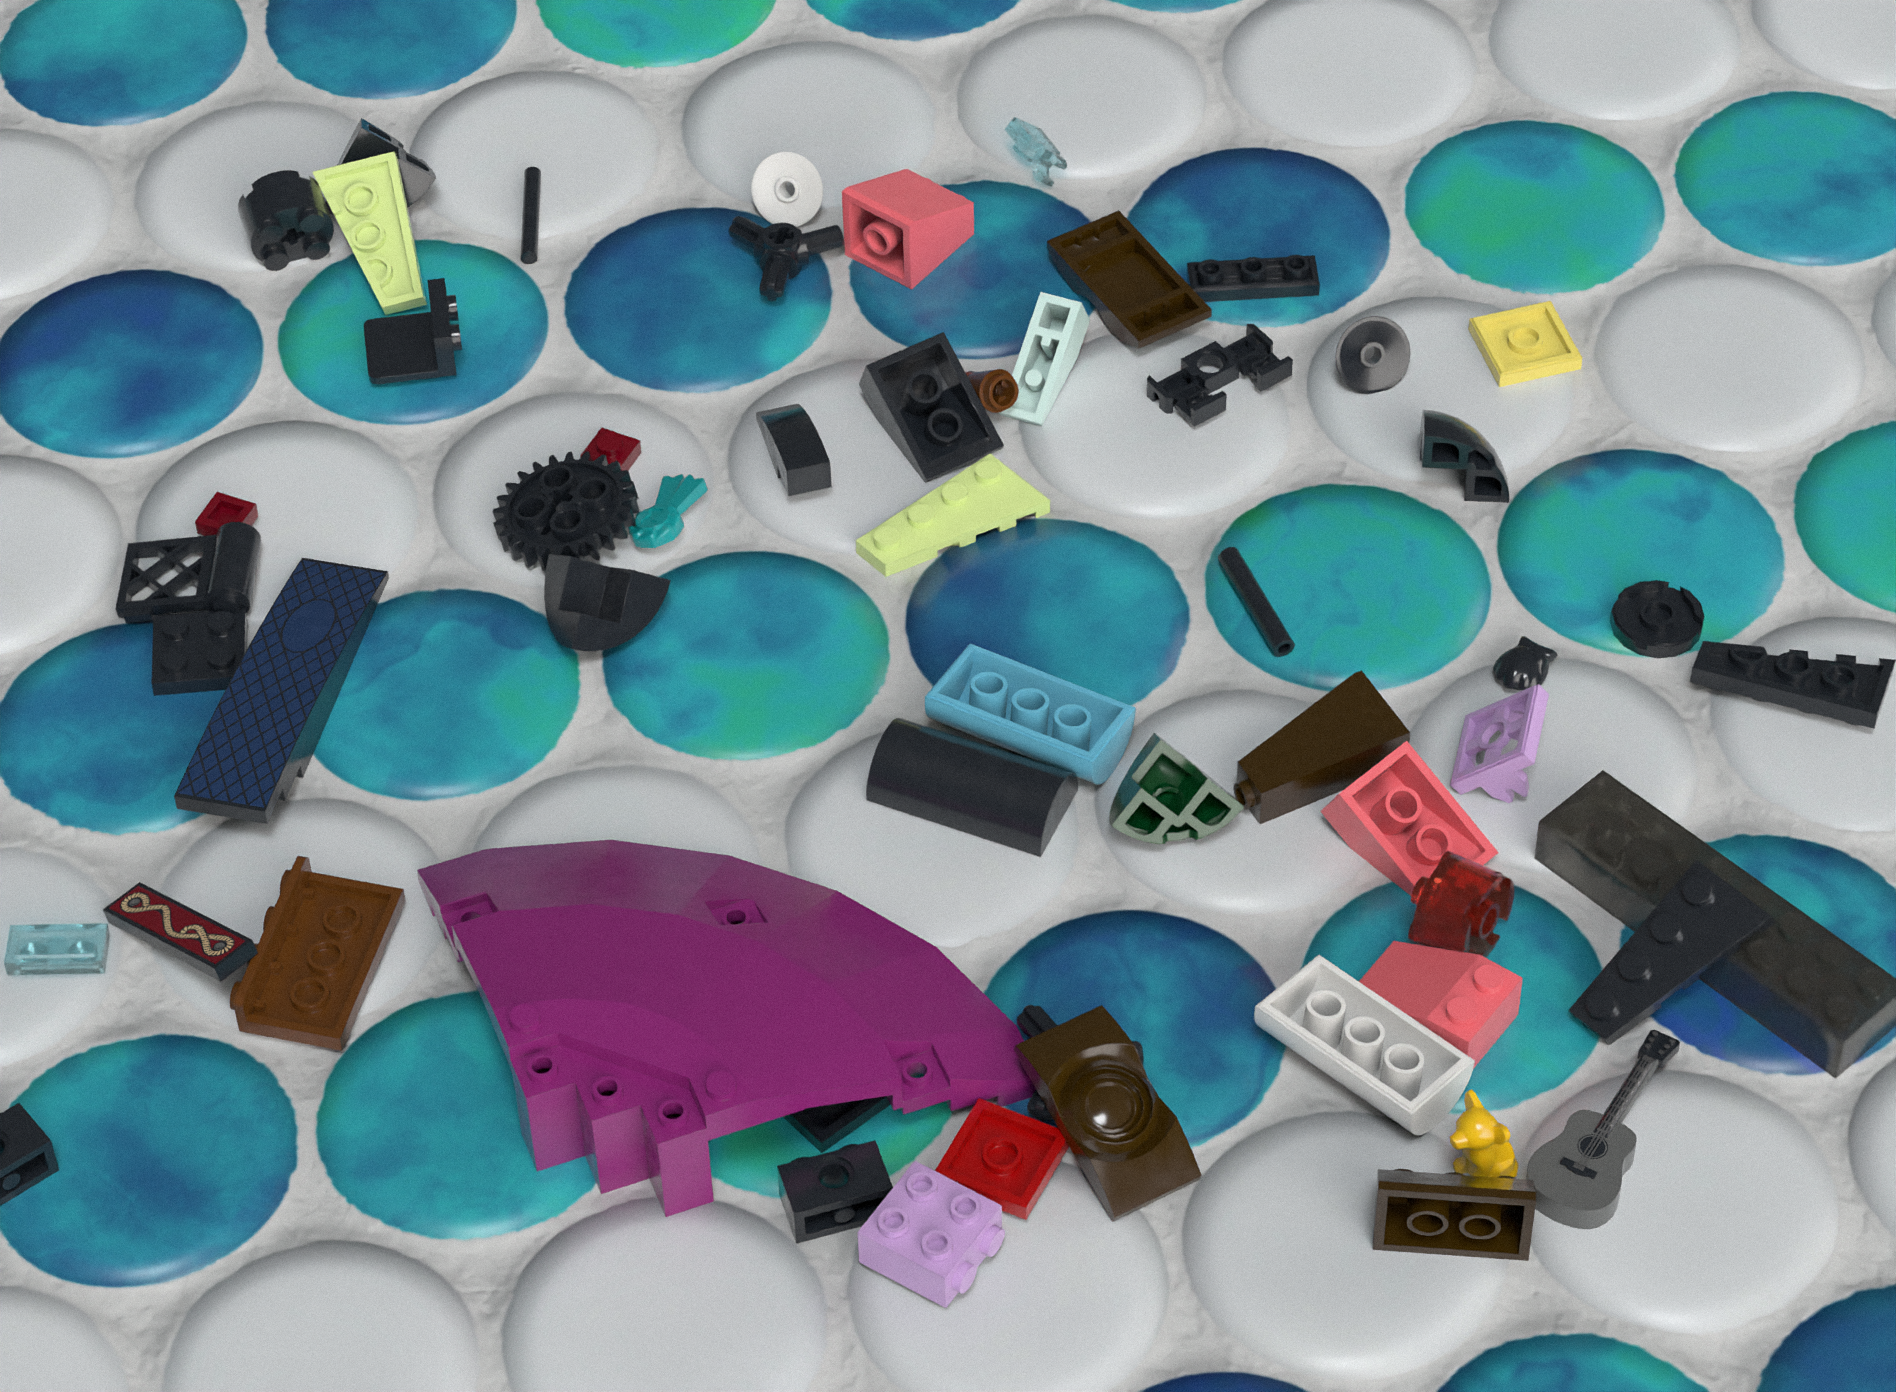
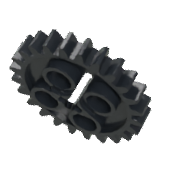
[493,451,640,571]

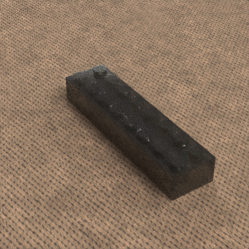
[1534,770,1896,1079]

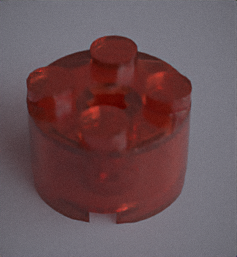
[1408,851,1514,958]

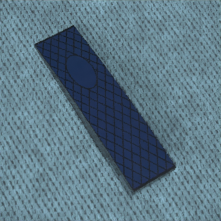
[174,558,389,824]

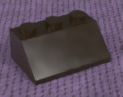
[1373,1169,1536,1261]

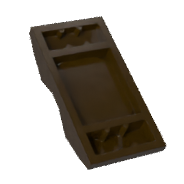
[1047,210,1212,349]
[1013,1005,1202,1222]

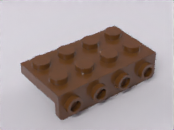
[230,856,405,1051]

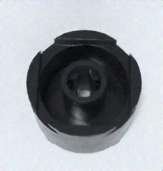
[238,170,334,271]

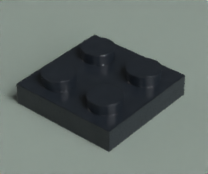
[151,608,248,696]

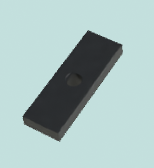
[1187,254,1320,302]

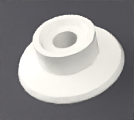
[751,152,823,227]

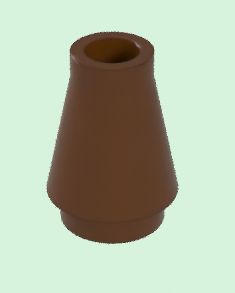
[966,369,1019,413]

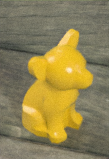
[1449,1089,1519,1178]

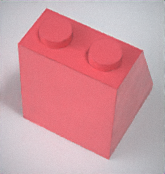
[842,169,974,290]

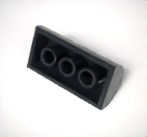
[866,718,1078,857]

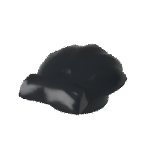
[1493,636,1558,690]

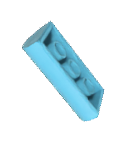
[925,644,1136,785]

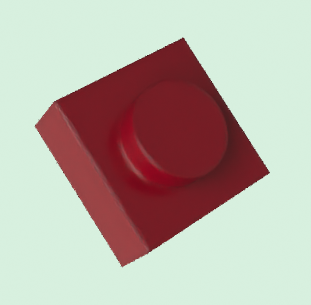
[580,427,642,471]
[195,492,258,536]

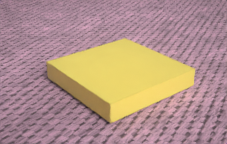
[1468,301,1582,387]

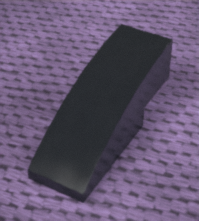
[756,404,832,496]

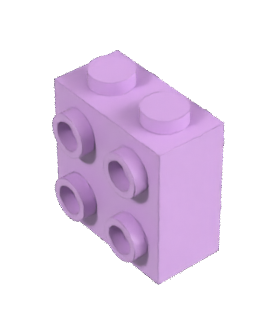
[857,1161,1005,1308]

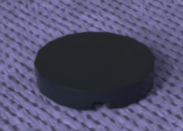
[1610,580,1705,658]

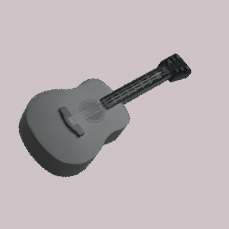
[1526,1030,1680,1229]

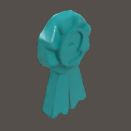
[628,474,708,548]

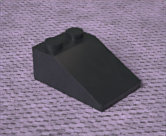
[859,332,1004,483]

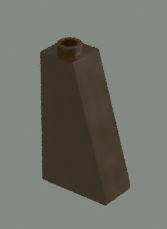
[1233,670,1410,824]

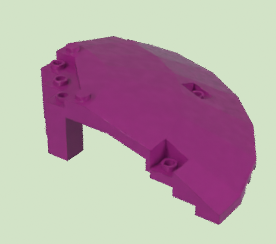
[417,840,1036,1217]

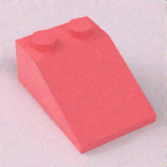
[1320,741,1499,909]
[1359,941,1523,1069]

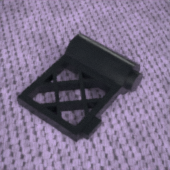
[115,522,261,623]

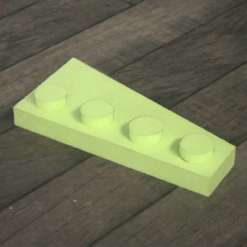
[312,152,427,315]
[855,454,1050,577]

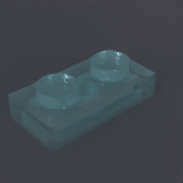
[4,923,110,975]

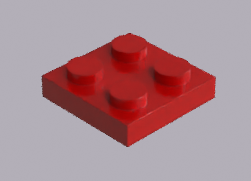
[935,1098,1069,1220]

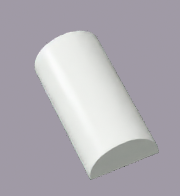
[1254,955,1475,1135]

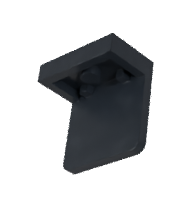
[364,278,462,384]

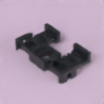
[1147,324,1293,427]

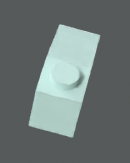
[999,292,1090,426]

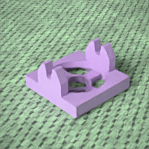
[1450,684,1549,803]

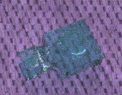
[1004,117,1067,186]

